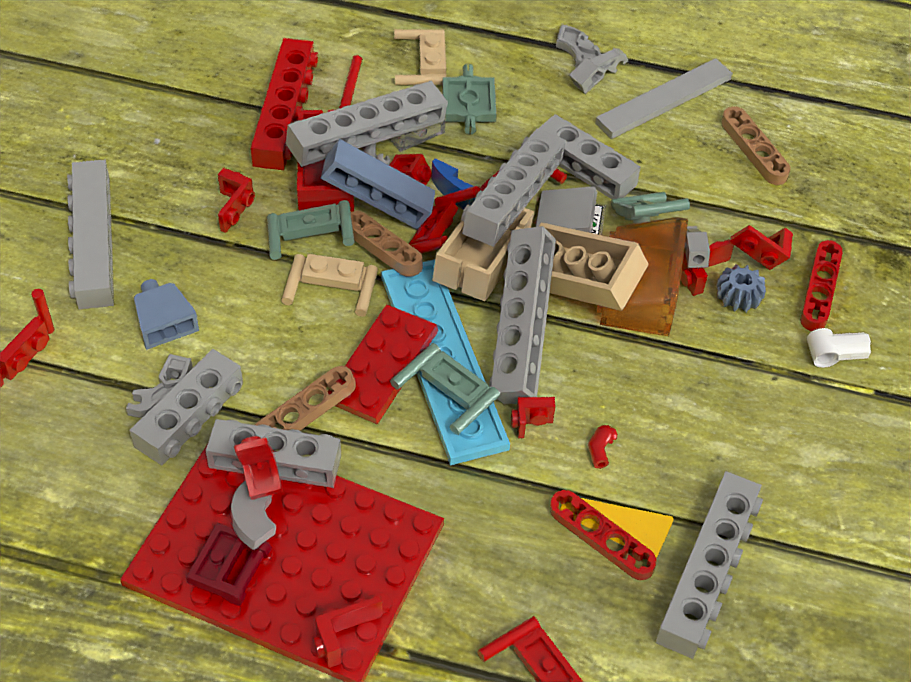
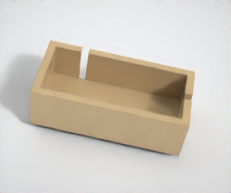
[432,208,534,301]

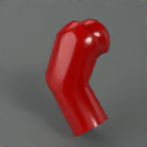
[588,425,618,469]

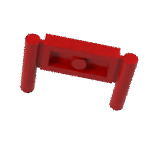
[409,186,480,254]
[0,288,55,387]
[477,616,583,682]

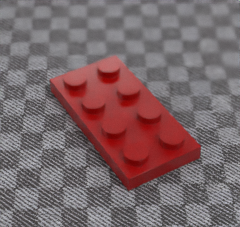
[328,304,439,425]

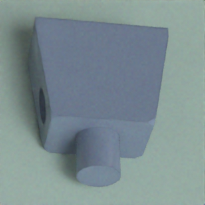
[134,279,199,350]

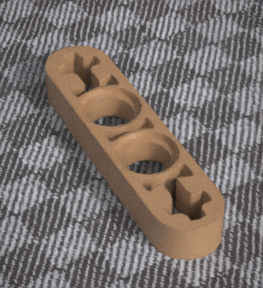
[721,106,790,185]
[351,211,423,277]
[255,366,356,431]

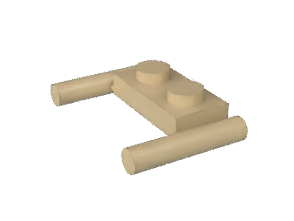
[394,29,446,85]
[281,254,378,317]

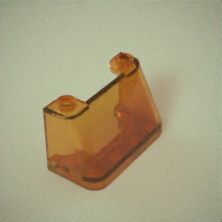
[596,217,688,337]

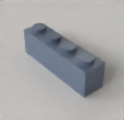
[321,139,435,229]

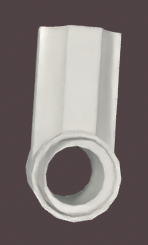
[807,328,871,368]

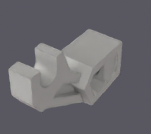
[570,48,628,94]
[684,226,710,268]
[126,354,193,418]

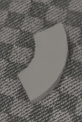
[556,24,601,68]
[231,481,276,550]

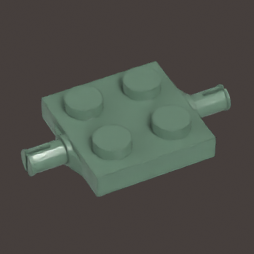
[443,64,496,134]

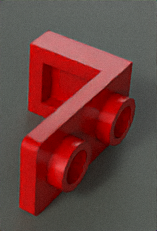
[218,167,255,233]
[730,225,793,270]
[678,239,734,296]
[234,436,283,500]
[313,596,382,668]

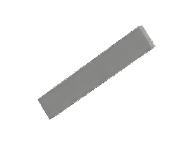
[595,58,732,139]

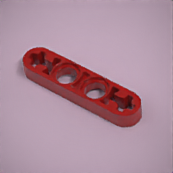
[800,240,843,331]
[550,490,656,580]

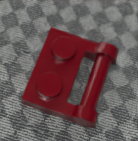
[186,523,272,605]

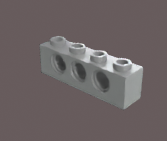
[538,114,640,199]
[130,349,243,466]
[206,419,341,488]

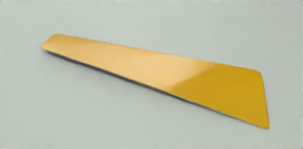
[559,498,674,559]

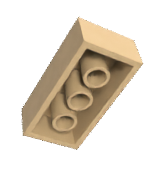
[539,222,649,311]

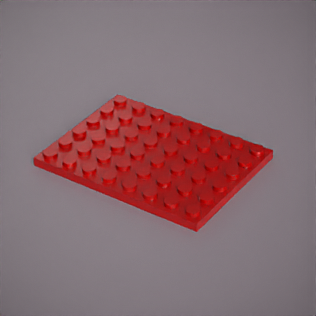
[120,444,444,682]

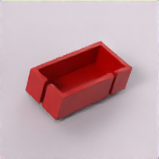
[297,110,354,212]

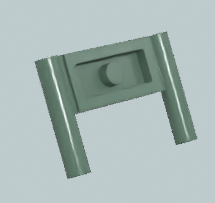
[611,192,690,223]
[267,200,354,260]
[390,343,500,435]

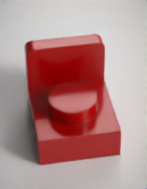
[389,154,432,185]
[511,397,556,439]

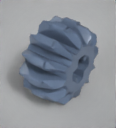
[716,264,766,313]

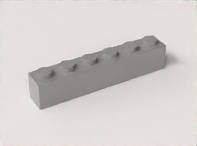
[67,159,114,309]

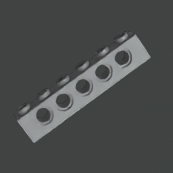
[286,81,448,167]
[461,129,566,247]
[489,226,556,404]
[656,471,763,659]

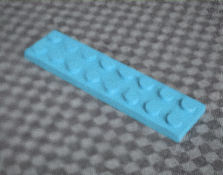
[381,259,510,465]

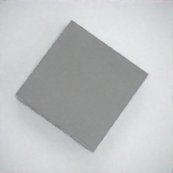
[536,186,597,233]

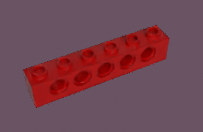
[250,38,318,171]

